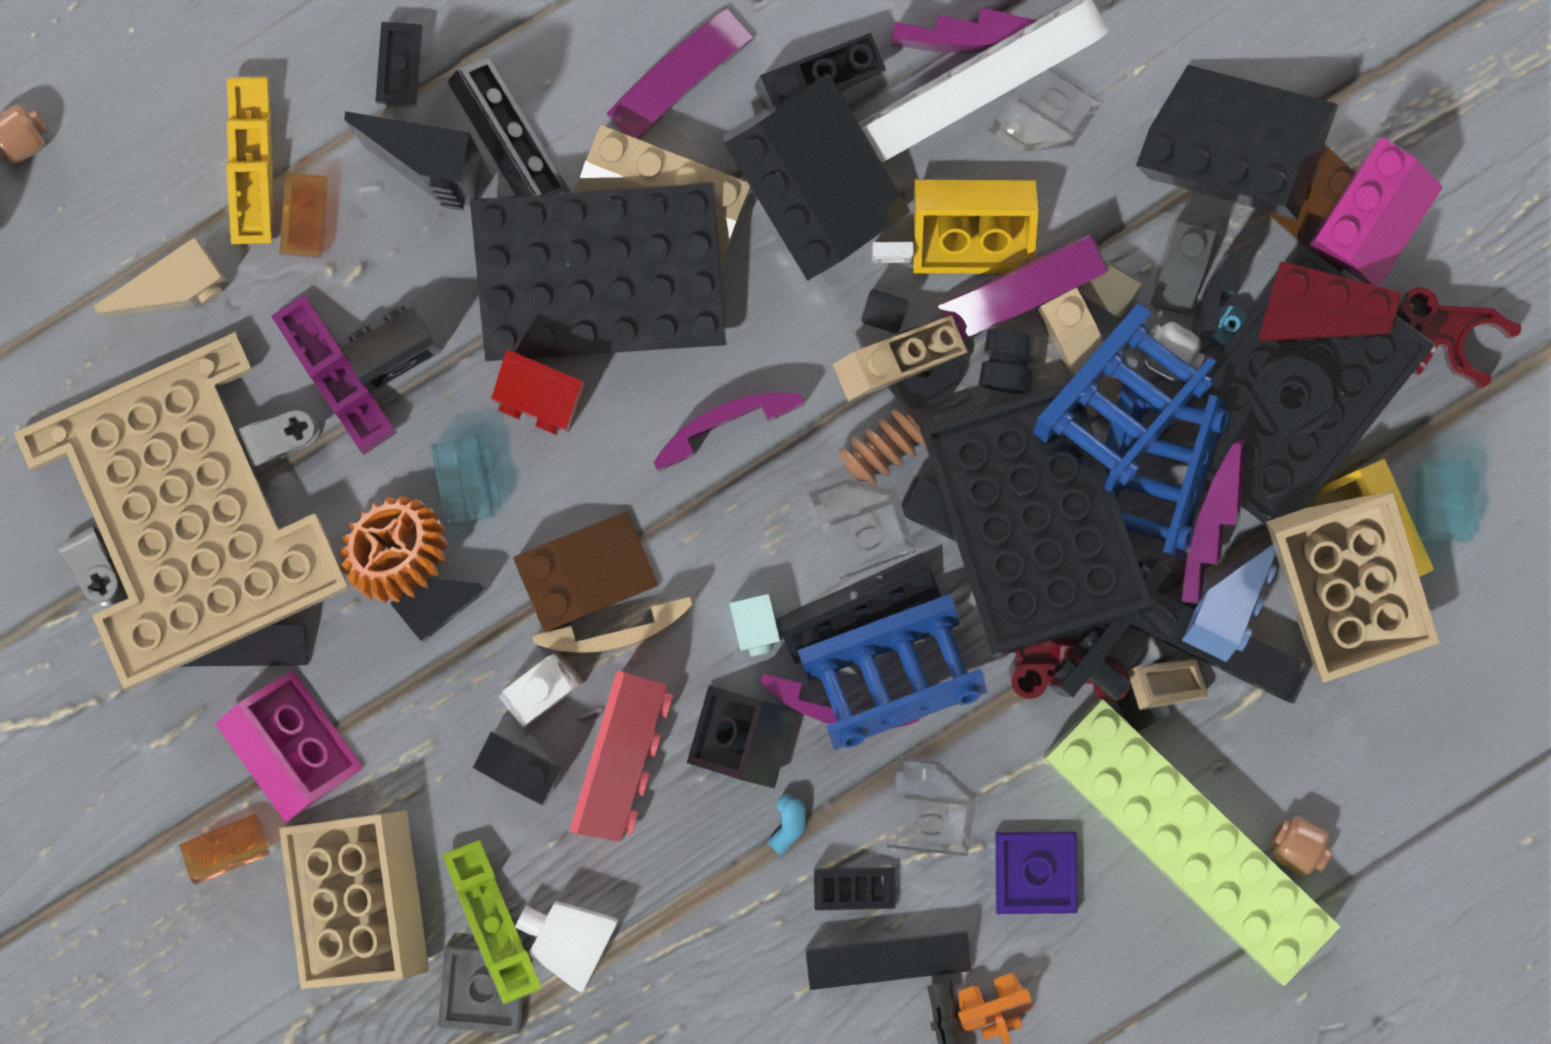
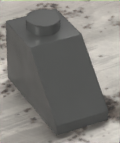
[1150,221,1216,315]

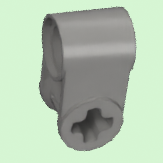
[238,410,321,468]
[57,526,126,606]

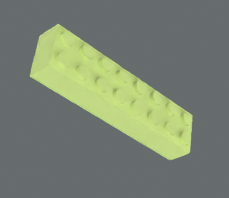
[1042,699,1340,986]

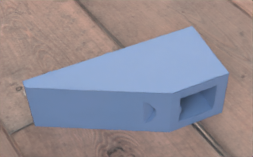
[1182,544,1278,662]

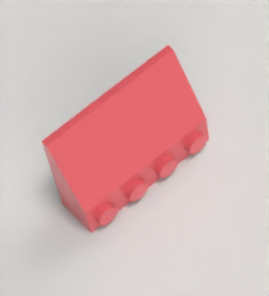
[569,670,673,842]

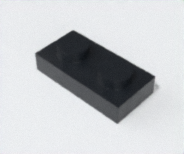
[375,22,423,107]

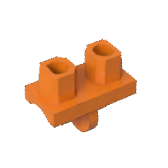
[958,973,1033,1044]

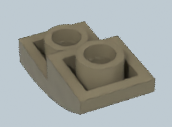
[1067,239,1144,319]

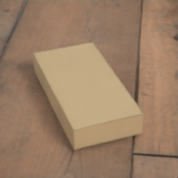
[1128,658,1208,710]

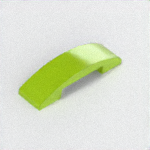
[442,840,542,1005]

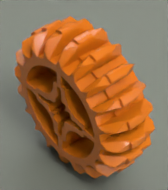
[339,495,449,604]

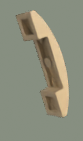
[532,597,693,653]

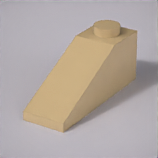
[93,238,227,317]
[1037,288,1123,418]

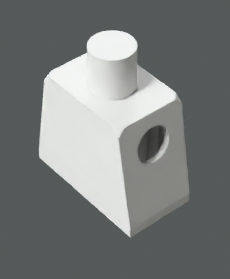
[499,651,585,729]
[515,901,619,993]

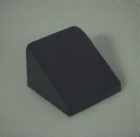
[861,289,909,333]
[1116,688,1173,732]

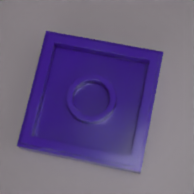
[995,831,1078,914]

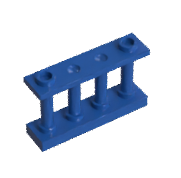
[1033,303,1216,493]
[1105,383,1229,559]
[798,594,988,750]

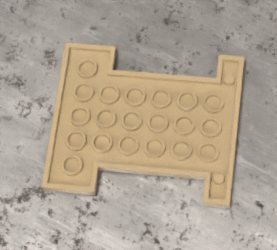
[14,332,350,691]

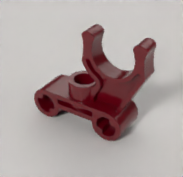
[1396,287,1521,389]
[1009,638,1129,702]

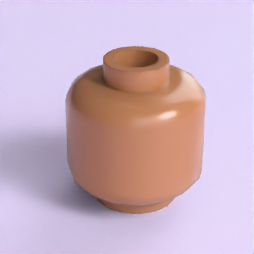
[0,104,48,164]
[1268,816,1332,877]

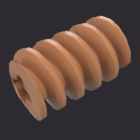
[838,409,926,490]

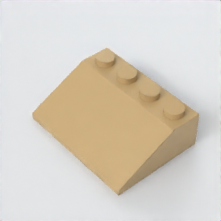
[575,125,751,266]
[1266,491,1439,683]
[279,810,429,990]

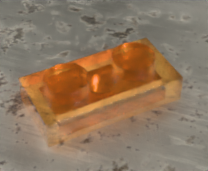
[279,173,328,258]
[179,813,270,885]

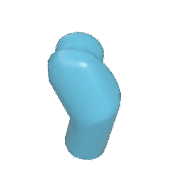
[767,794,806,856]

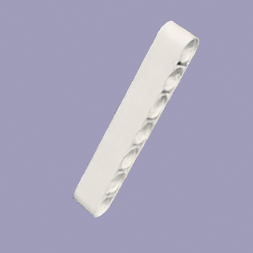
[859,0,1109,162]

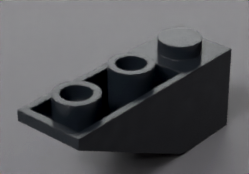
[754,33,886,110]

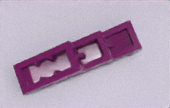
[890,8,1038,53]
[938,234,1109,339]
[271,294,397,455]
[1181,439,1246,603]

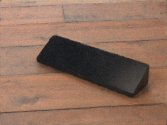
[448,55,571,196]
[776,554,942,664]
[180,624,308,667]
[805,930,971,990]

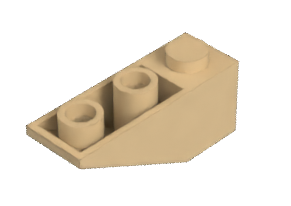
[832,315,967,401]

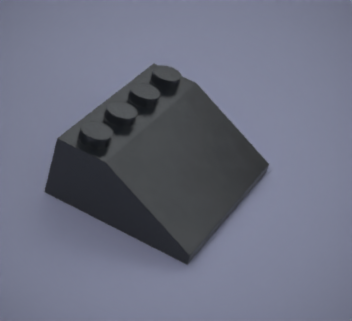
[1136,65,1338,220]
[723,72,910,281]
[344,111,483,210]

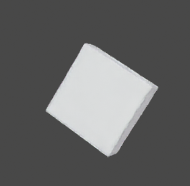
[871,242,913,263]

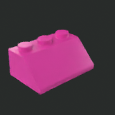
[1308,137,1443,286]
[215,670,363,822]

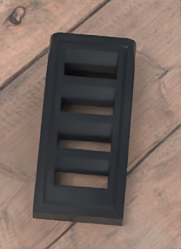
[814,867,895,910]

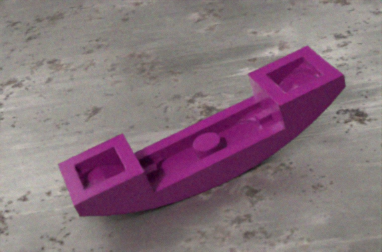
[607,8,753,139]
[653,393,805,472]
[761,674,920,728]

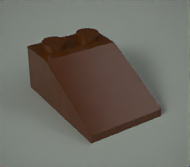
[513,512,659,633]

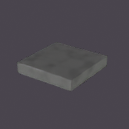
[438,945,523,1034]

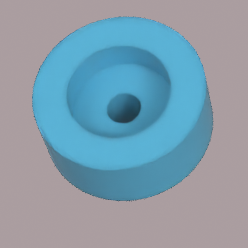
[1211,306,1248,347]

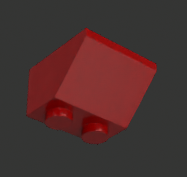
[491,350,587,436]

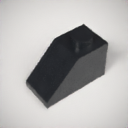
[390,578,487,642]
[472,731,563,805]

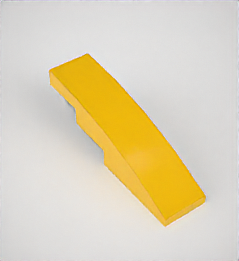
[226,76,273,244]

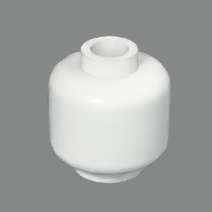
[1141,322,1205,382]

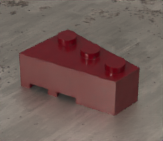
[1258,261,1402,342]

